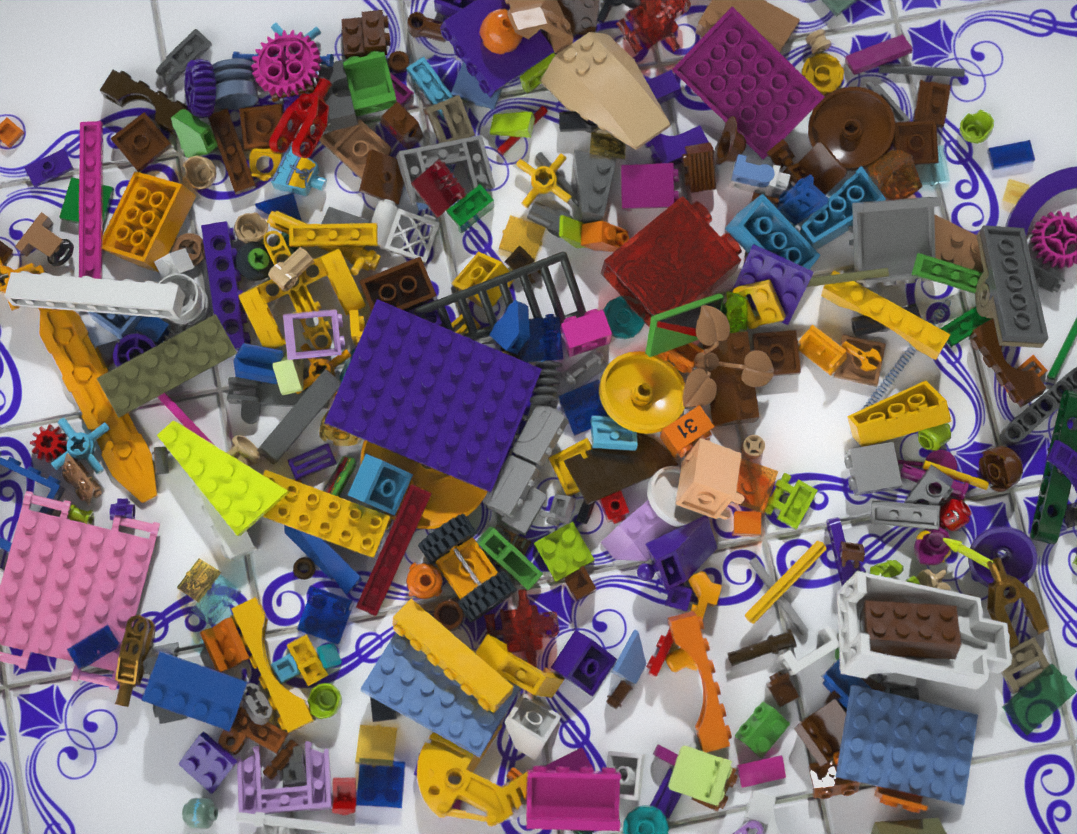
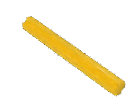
[745,541,827,624]

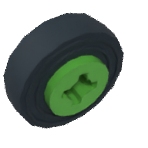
[236,242,274,281]

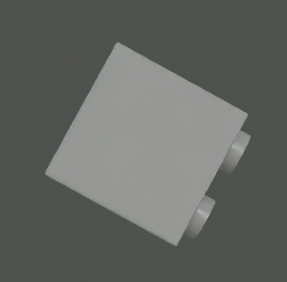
[844,442,902,496]

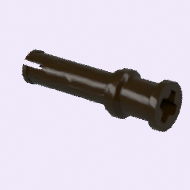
[727,628,797,667]

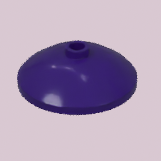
[968,526,1038,591]

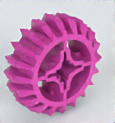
[1030,210,1077,270]

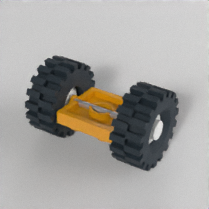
[418,514,517,622]

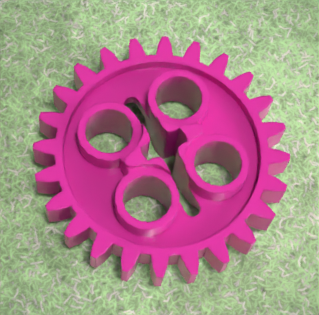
[251,30,322,97]

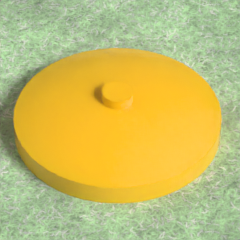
[599,351,685,434]

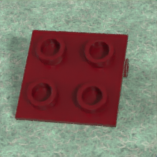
[411,159,467,218]

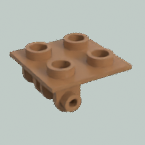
[62,453,102,506]

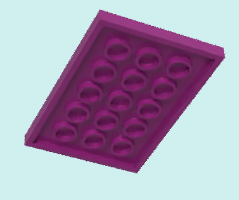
[672,6,825,160]

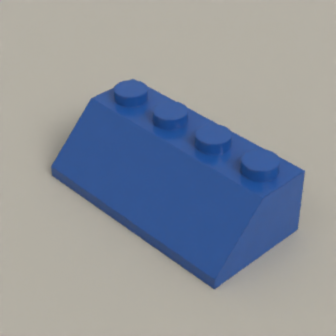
[141,651,247,731]

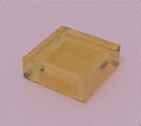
[1002,179,1029,204]

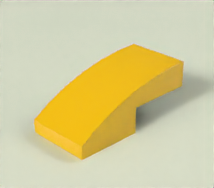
[287,633,328,686]

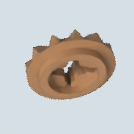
[171,233,205,266]

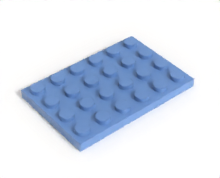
[360,632,521,758]
[836,685,978,805]

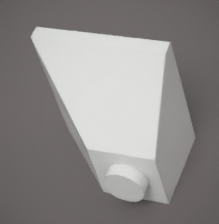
[505,693,561,760]

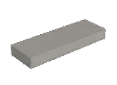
[871,500,940,530]

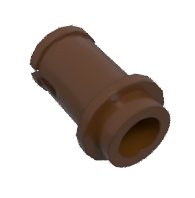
[606,680,633,710]

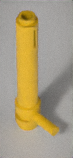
[267,211,381,276]

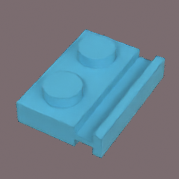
[590,416,638,451]

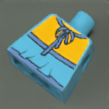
[271,146,327,196]

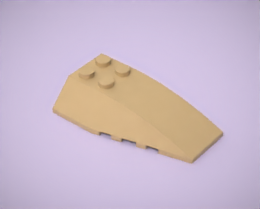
[541,32,671,150]

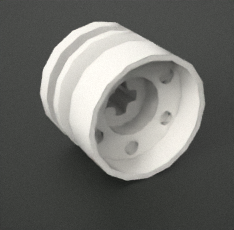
[158,273,209,328]

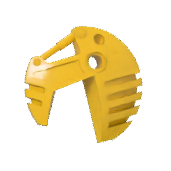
[417,724,527,827]

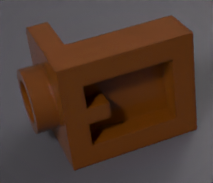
[766,671,800,708]

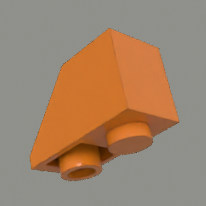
[581,220,629,253]

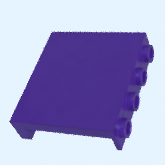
[440,0,554,98]

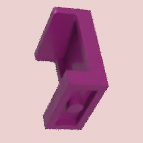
[621,163,679,211]

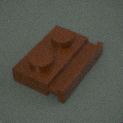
[912,80,951,128]

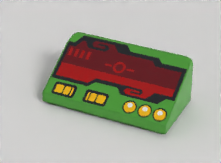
[323,456,357,497]

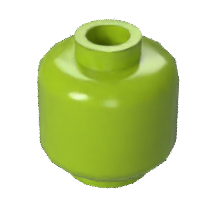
[918,423,951,451]

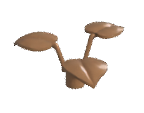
[683,305,774,407]

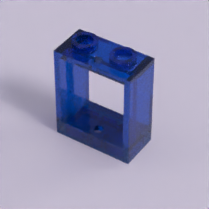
[67,625,122,669]

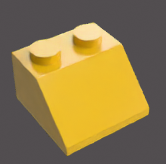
[451,251,515,308]

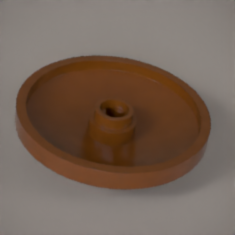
[808,86,895,171]

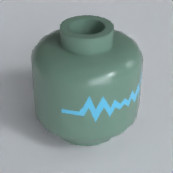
[182,798,218,829]

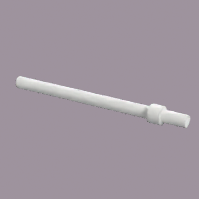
[235,812,375,834]

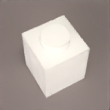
[154,248,195,279]

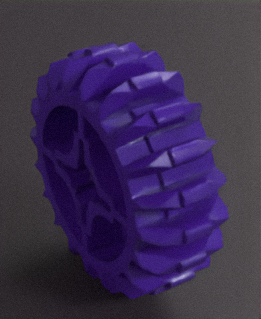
[184,59,217,118]

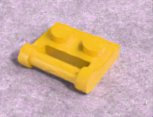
[732,279,786,329]

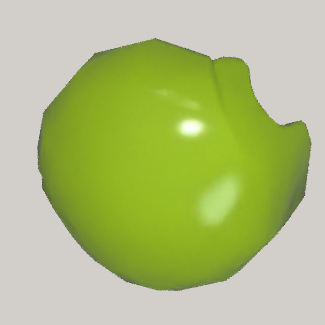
[959,110,994,144]
[307,683,342,719]

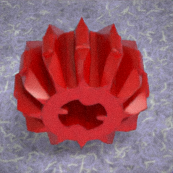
[30,424,68,463]

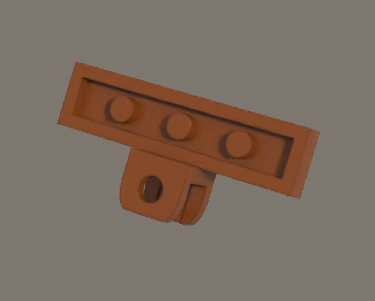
[218,706,289,755]

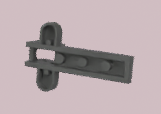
[227,377,329,424]

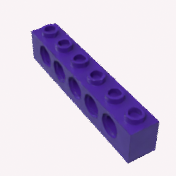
[201,221,251,353]

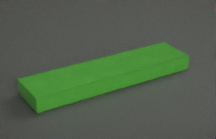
[911,253,982,294]

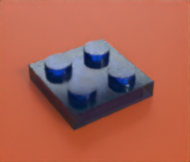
[356,759,406,808]

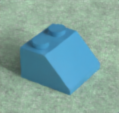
[348,454,413,515]

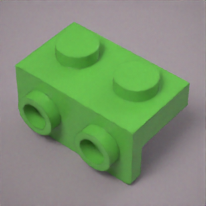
[735,702,790,759]

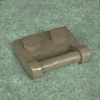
[423,95,475,144]
[1001,637,1053,694]

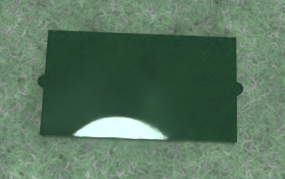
[1002,663,1077,735]

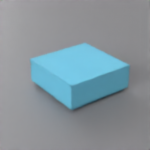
[271,653,301,684]

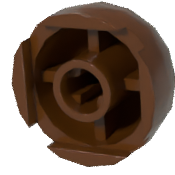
[979,446,1023,492]

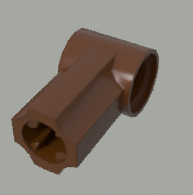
[407,12,446,43]

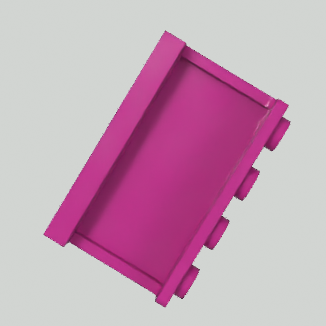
[526,766,621,831]

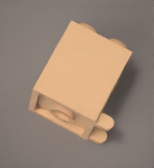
[675,438,744,520]

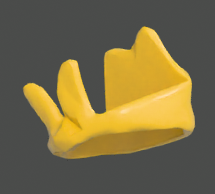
[249,149,282,181]

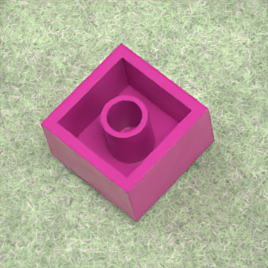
[560,309,612,358]

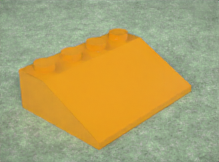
[102,171,196,273]

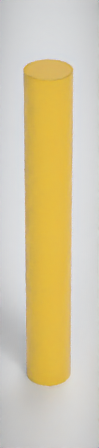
[922,460,989,490]

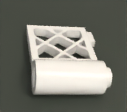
[370,199,439,264]

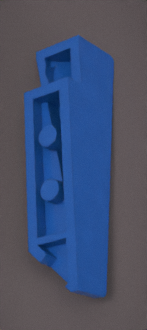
[284,525,363,595]

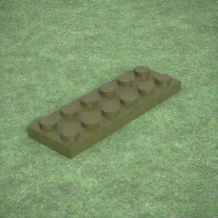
[96,314,237,418]

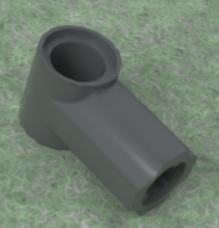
[527,201,574,239]

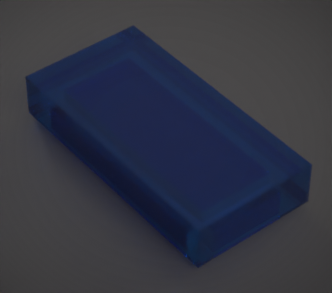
[987,140,1035,170]

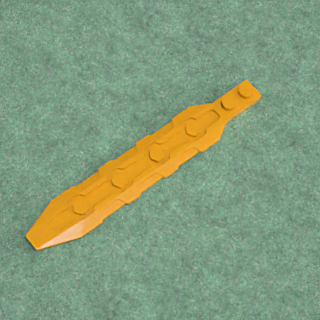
[31,265,158,503]

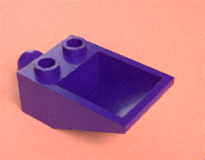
[637,515,718,591]

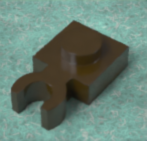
[504,245,542,284]

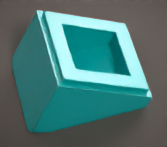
[316,643,342,670]

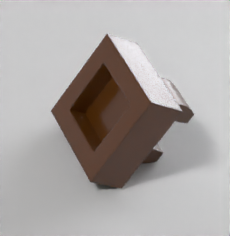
[766,139,795,169]
[839,541,865,569]

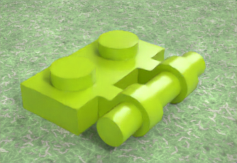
[763,473,818,530]

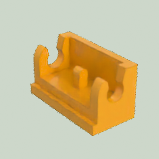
[798,324,847,376]

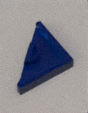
[255,193,302,221]

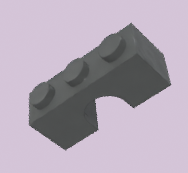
[316,60,358,131]

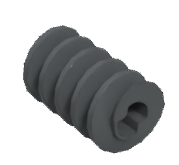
[529,361,563,409]

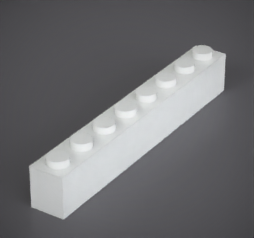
[5,271,185,319]

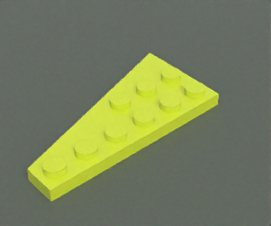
[157,420,290,536]

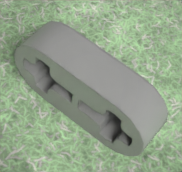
[241,683,272,725]

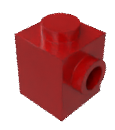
[599,491,630,524]

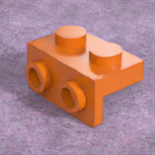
[657,342,704,374]

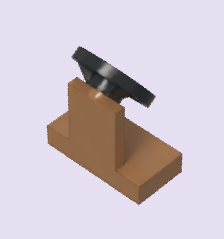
[15,212,74,267]

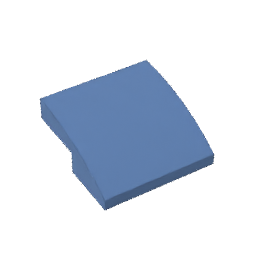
[451,61,503,110]

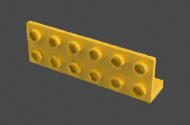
[263,470,392,558]

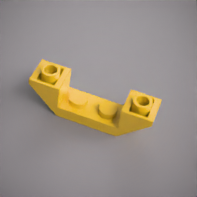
[475,633,564,698]

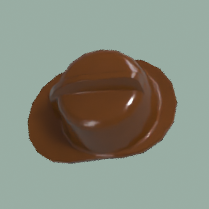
[714,116,746,165]

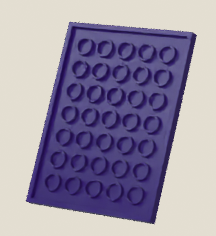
[324,299,542,493]

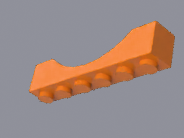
[667,611,732,753]

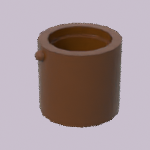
[434,599,464,632]

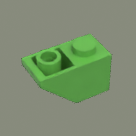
[171,109,218,158]

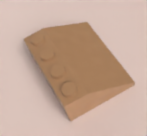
[696,0,800,53]

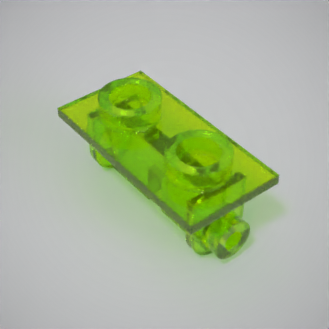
[726,291,748,333]

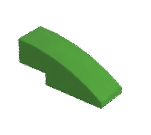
[476,526,543,590]

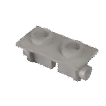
[561,349,608,392]

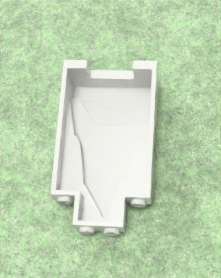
[837,571,1012,689]

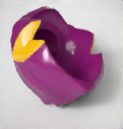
[914,527,951,565]

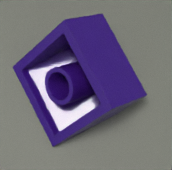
[550,630,617,697]

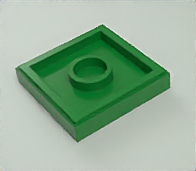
[59,177,114,226]

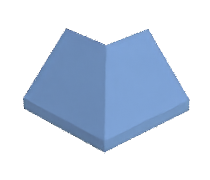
[611,629,647,684]

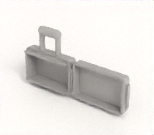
[483,405,568,517]

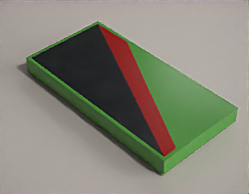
[645,293,724,357]

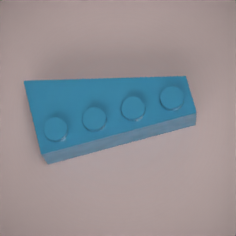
[800,166,886,250]

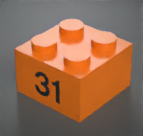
[660,405,715,458]

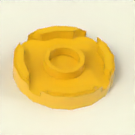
[801,53,844,96]

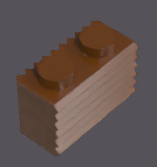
[682,142,717,193]

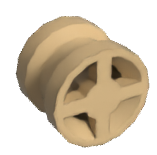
[805,29,832,55]
[741,435,765,459]

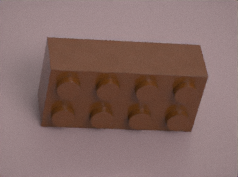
[860,600,962,660]

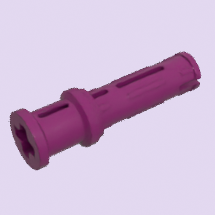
[900,464,969,501]

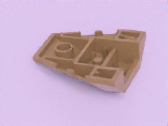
[505,0,573,54]

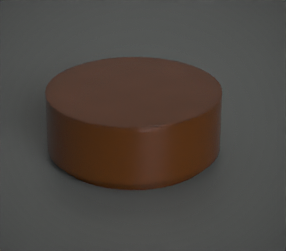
[388,51,410,74]

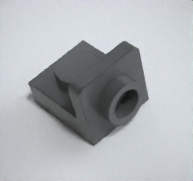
[283,746,307,785]

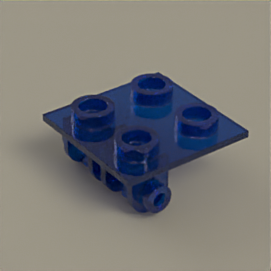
[519,314,564,362]
[558,379,610,436]

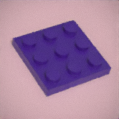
[728,244,814,325]

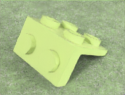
[668,745,732,806]

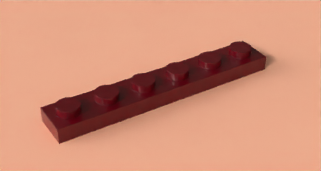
[356,484,432,616]

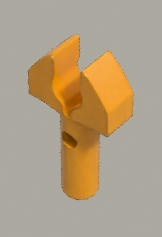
[841,341,882,371]

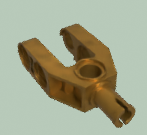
[987,558,1049,649]
[115,615,156,707]

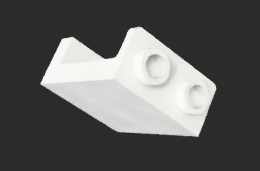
[776,626,839,676]

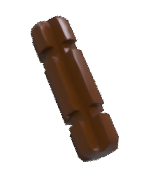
[263,739,300,780]

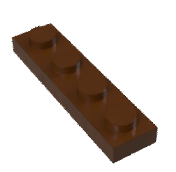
[208,108,256,195]

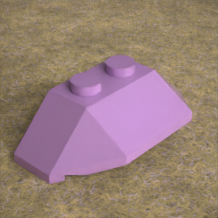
[601,500,679,561]

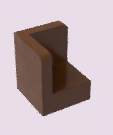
[564,566,597,602]

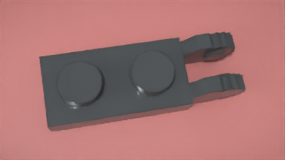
[156,28,212,84]

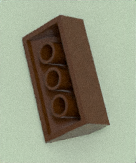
[702,331,760,427]

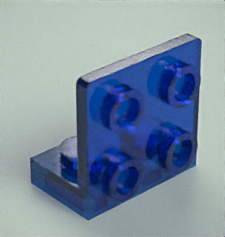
[297,585,355,645]

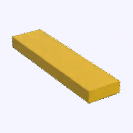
[289,223,378,247]

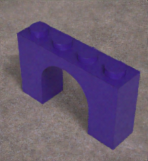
[644,70,709,166]

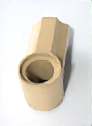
[268,247,314,291]

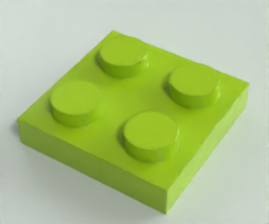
[534,521,595,583]

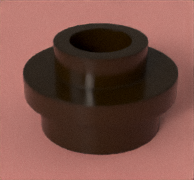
[293,557,316,580]

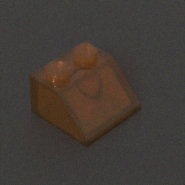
[731,458,778,514]

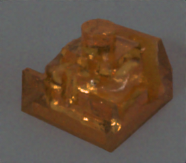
[867,150,922,200]

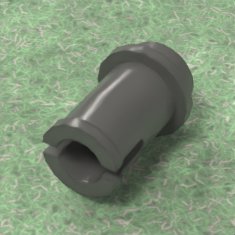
[152,446,170,475]
[890,686,919,700]

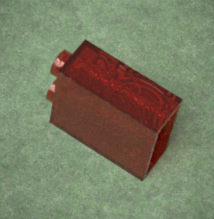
[600,196,742,328]

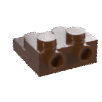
[341,10,391,59]

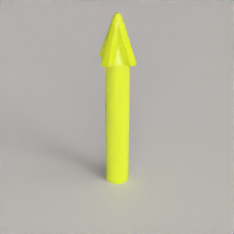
[943,538,993,569]

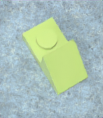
[273,349,304,395]

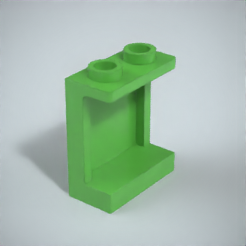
[343,51,397,117]

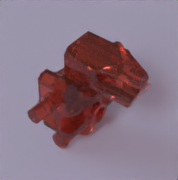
[615,0,691,54]
[484,589,560,668]

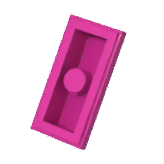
[736,755,786,788]

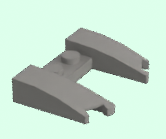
[396,135,495,210]

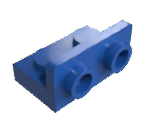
[778,175,828,226]
[821,658,871,709]

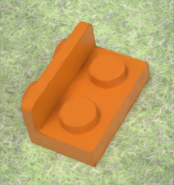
[200,617,249,672]

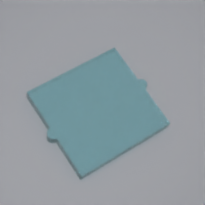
[911,145,950,186]

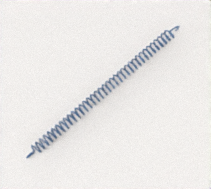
[861,299,951,410]

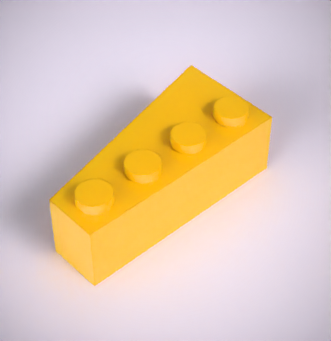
[847,380,952,447]

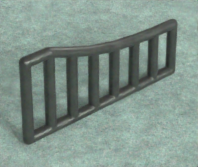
[414,251,586,340]

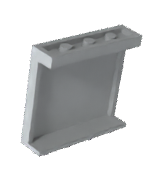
[852,197,941,287]

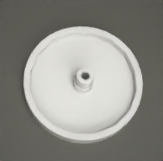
[647,466,704,527]

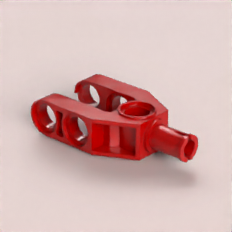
[269,78,332,158]

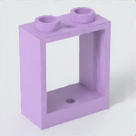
[283,309,345,360]

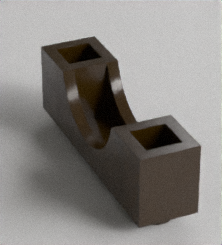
[99,69,188,137]

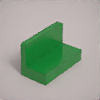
[446,184,494,234]

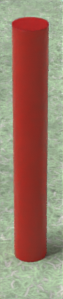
[497,106,548,156]

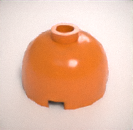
[479,9,523,54]

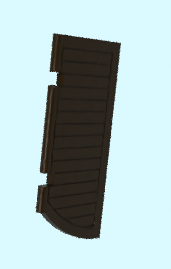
[564,433,678,505]

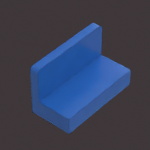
[233,343,284,384]

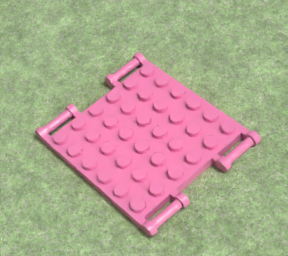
[0,491,160,690]

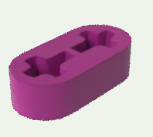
[653,744,678,766]

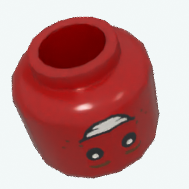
[940,499,972,532]

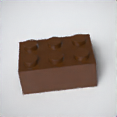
[359,256,438,312]

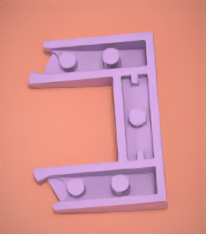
[237,741,333,814]

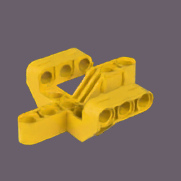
[238,230,366,350]

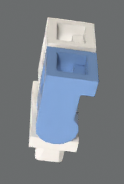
[728,154,790,196]

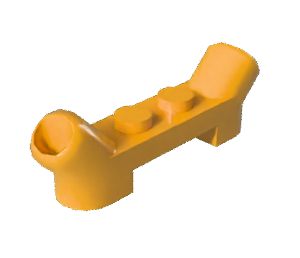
[665,571,722,673]

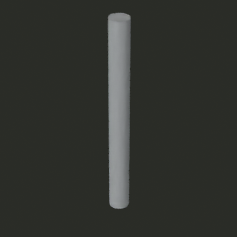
[749,557,809,635]

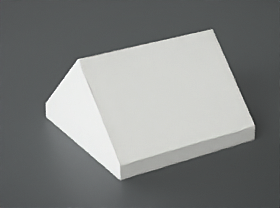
[606,751,645,801]

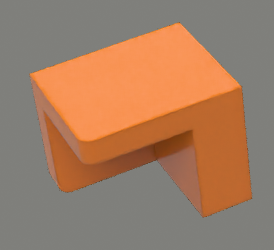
[732,511,761,537]

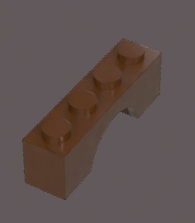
[970,318,1046,408]

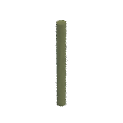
[807,268,889,287]

